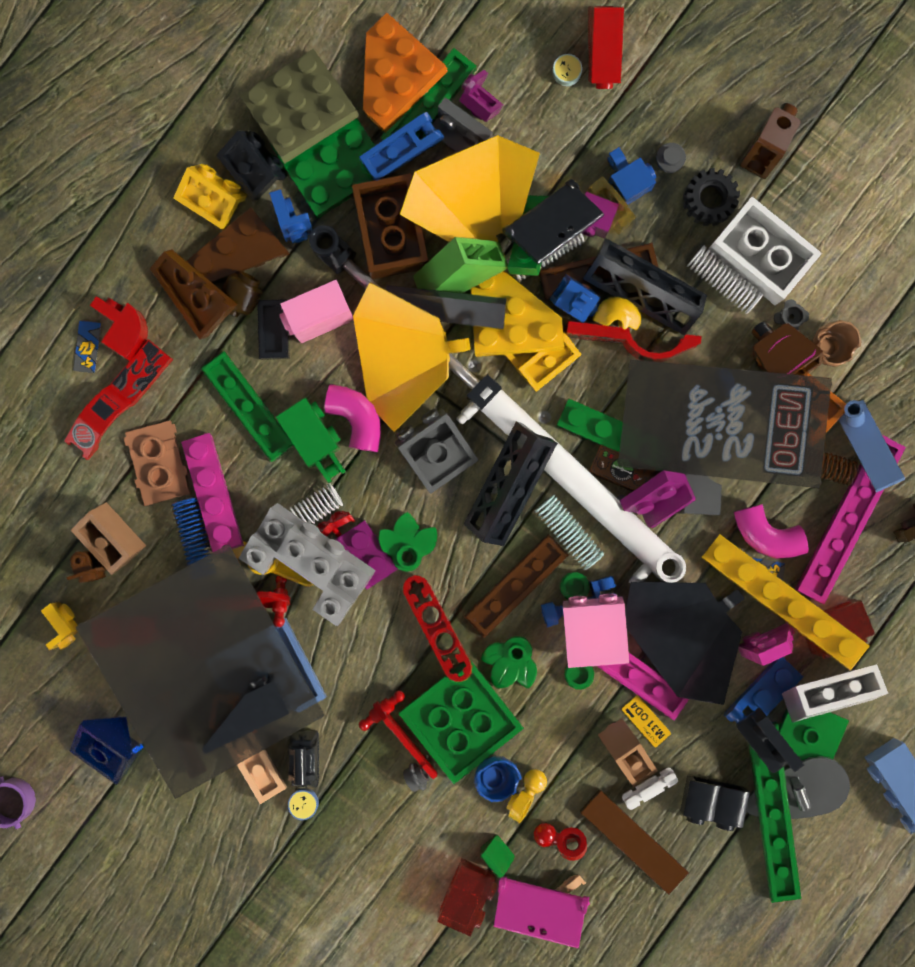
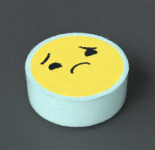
[553,54,582,86]

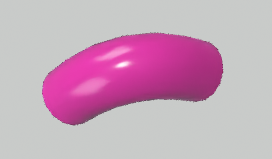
[325,384,381,452]
[733,504,809,559]

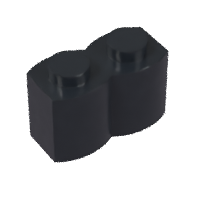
[680,775,750,831]

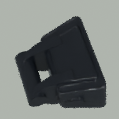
[288,730,319,788]

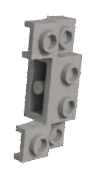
[239,503,376,626]

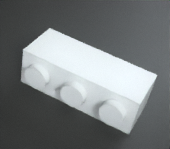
[782,664,888,723]

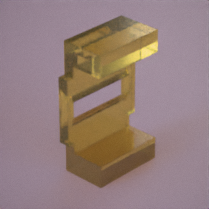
[587,176,636,235]

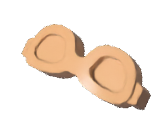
[555,874,586,894]

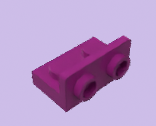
[620,470,695,528]
[335,520,398,590]

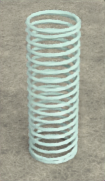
[535,495,604,570]

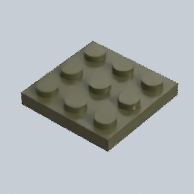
[240,49,359,164]

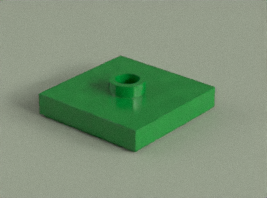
[779,708,849,761]

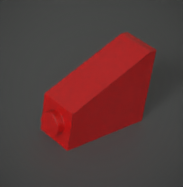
[588,6,624,89]

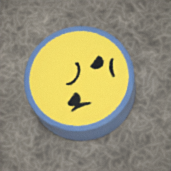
[288,788,319,820]

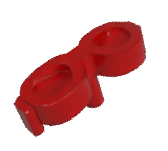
[316,511,355,537]

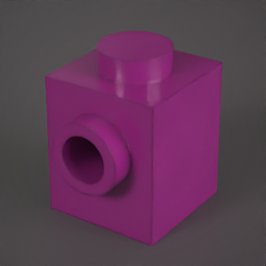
[582,192,619,239]

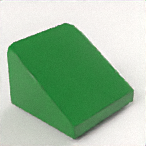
[480,835,515,879]

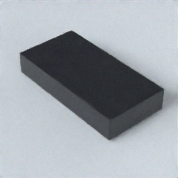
[257,299,290,360]

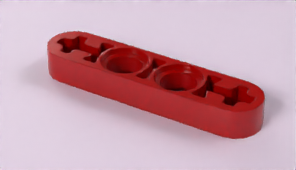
[403,575,473,682]

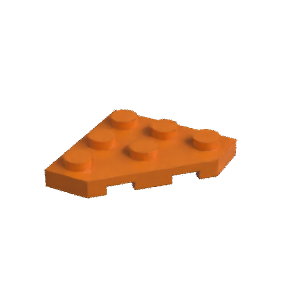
[363,13,448,133]

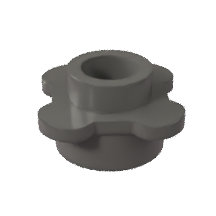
[774,299,809,331]

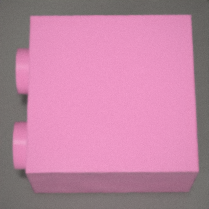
[279,280,354,343]
[563,594,629,668]

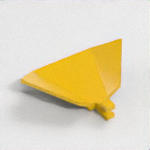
[400,135,540,256]
[353,282,471,432]

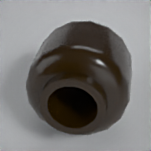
[221,271,263,317]

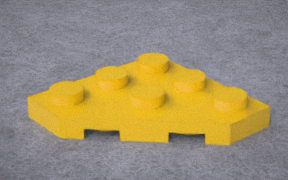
[471,271,564,357]

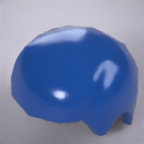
[474,756,522,802]

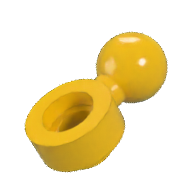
[507,769,547,823]

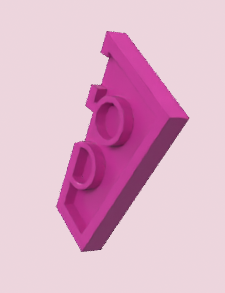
[738,623,795,666]

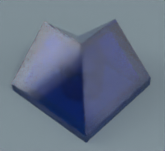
[69,717,144,785]

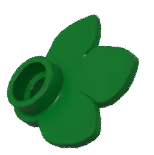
[379,512,437,572]
[481,636,537,688]

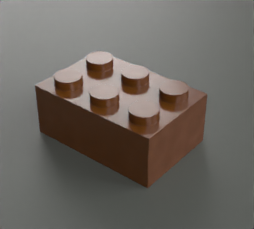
[352,173,428,280]

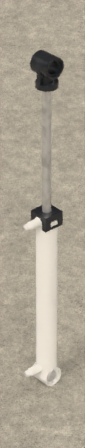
[309,225,686,583]

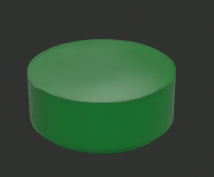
[559,572,590,600]
[564,664,594,690]

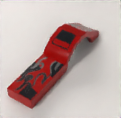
[565,321,702,363]
[64,339,173,460]

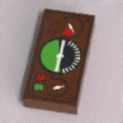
[589,445,655,492]

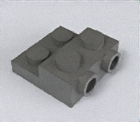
[394,408,478,494]

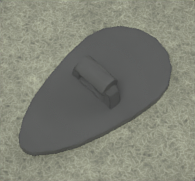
[746,756,850,819]

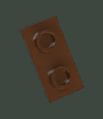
[66,551,107,584]

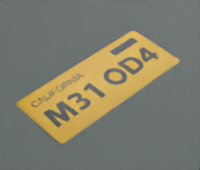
[622,695,671,748]

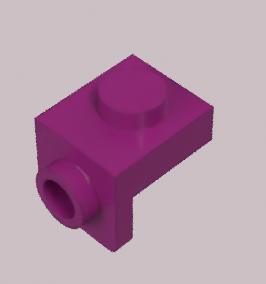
[459,70,504,122]

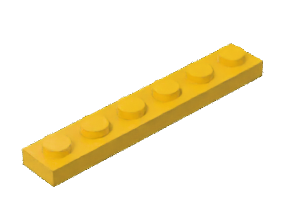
[702,534,870,670]

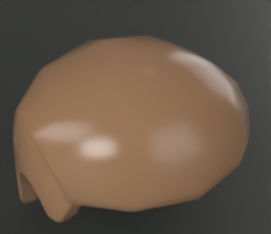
[812,320,862,367]

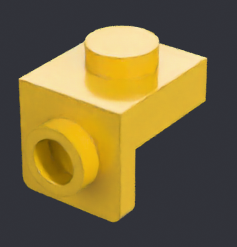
[41,602,81,650]

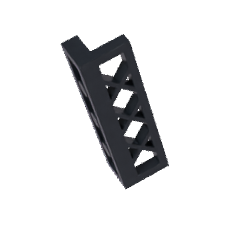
[583,238,707,335]
[464,421,558,546]

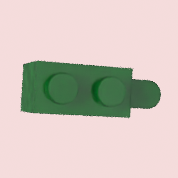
[276,398,346,483]

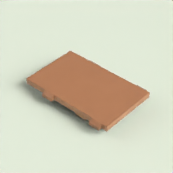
[124,420,191,506]

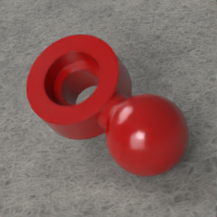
[533,823,587,861]

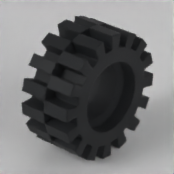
[683,168,740,226]

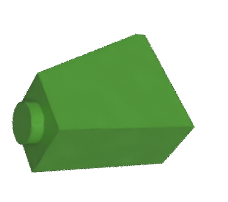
[413,237,508,293]

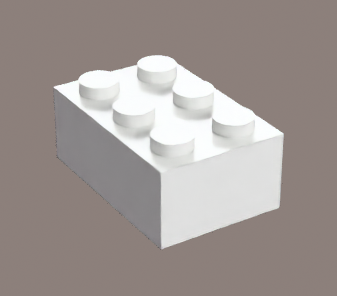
[708,197,822,305]

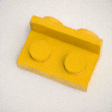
[173,164,247,230]

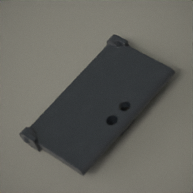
[502,179,604,264]

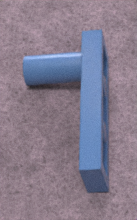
[838,400,905,493]

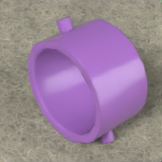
[0,776,36,829]

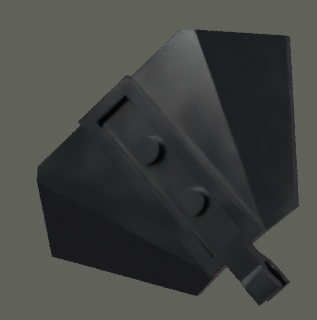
[625,582,745,705]

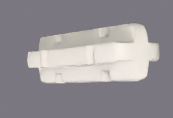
[622,767,678,810]

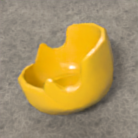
[592,297,641,330]

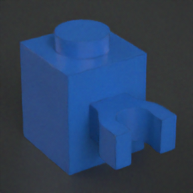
[607,147,656,208]
[550,274,600,323]

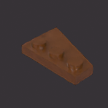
[187,208,290,284]
[150,249,238,340]

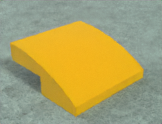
[504,332,582,392]

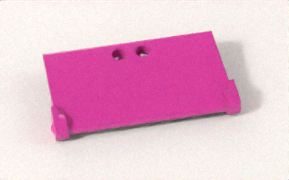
[494,876,590,949]

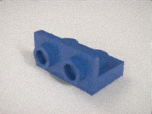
[269,189,312,243]

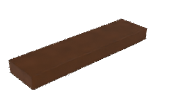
[539,243,659,301]
[464,534,569,638]
[580,789,689,895]

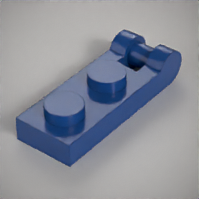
[359,112,444,181]
[724,657,803,723]

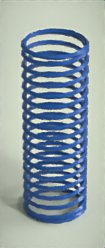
[171,498,217,579]

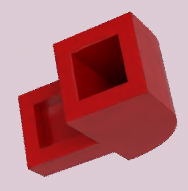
[90,296,148,361]

